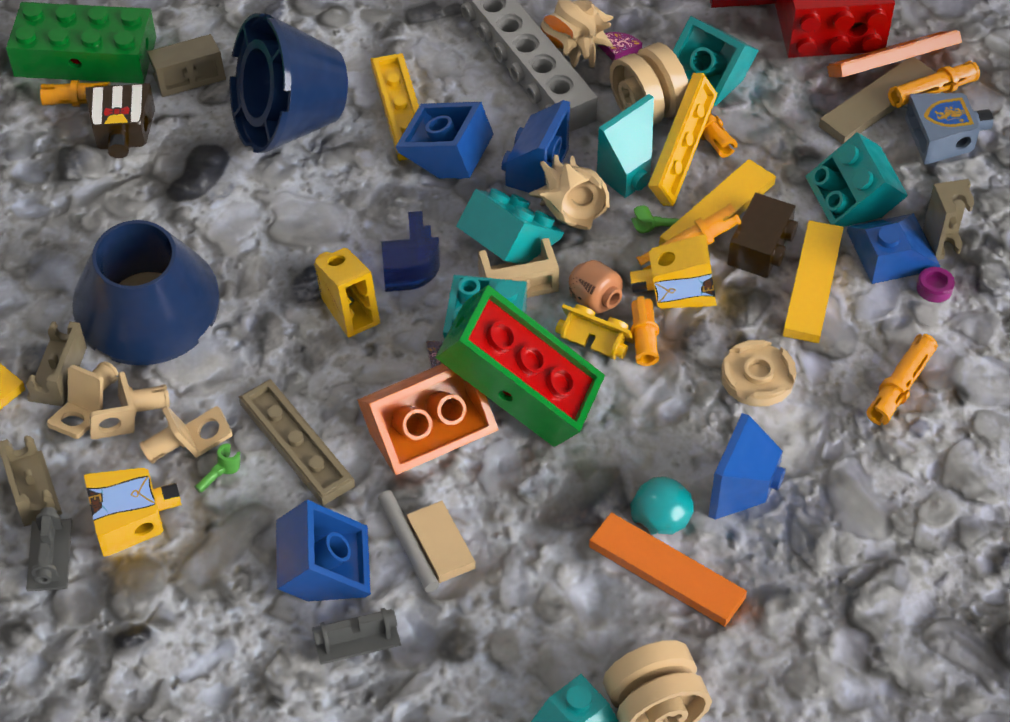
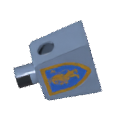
[905,93,993,165]

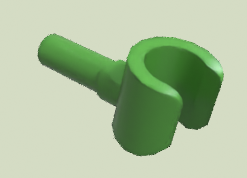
[631,205,679,234]
[194,443,241,493]

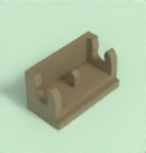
[147,34,226,97]
[923,179,974,260]
[26,321,87,406]
[0,435,62,527]

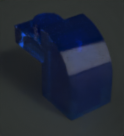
[381,211,440,292]

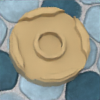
[721,340,796,407]

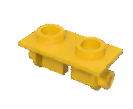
[555,304,634,360]

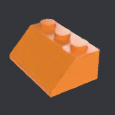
[357,363,499,475]

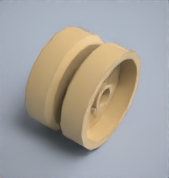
[609,42,689,125]
[603,640,712,722]

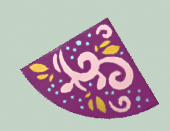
[597,32,642,61]

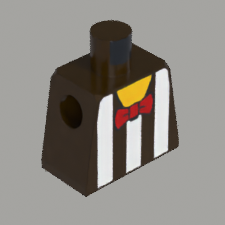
[85,83,155,158]

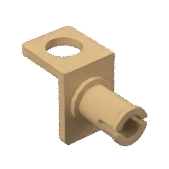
[47,361,118,439]
[90,372,170,439]
[139,406,233,464]

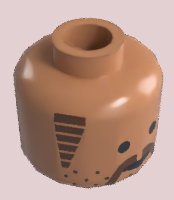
[568,260,623,314]

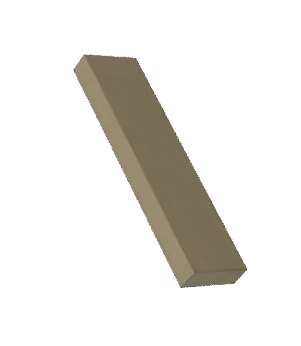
[819,57,936,144]
[239,379,355,506]

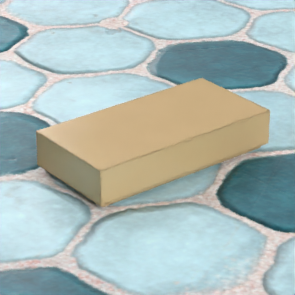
[406,501,476,583]

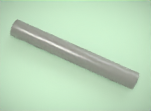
[378,490,440,592]

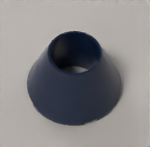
[229,13,348,153]
[72,220,220,365]

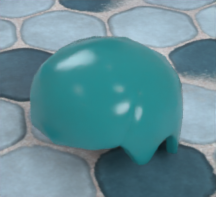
[630,476,694,535]

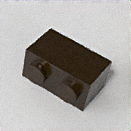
[727,192,798,278]

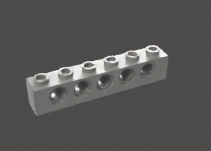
[461,0,598,132]

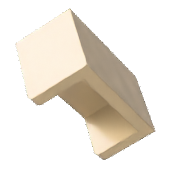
[478,238,559,298]

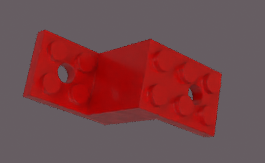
[710,0,895,58]

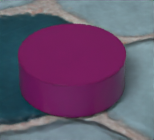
[916,267,955,303]

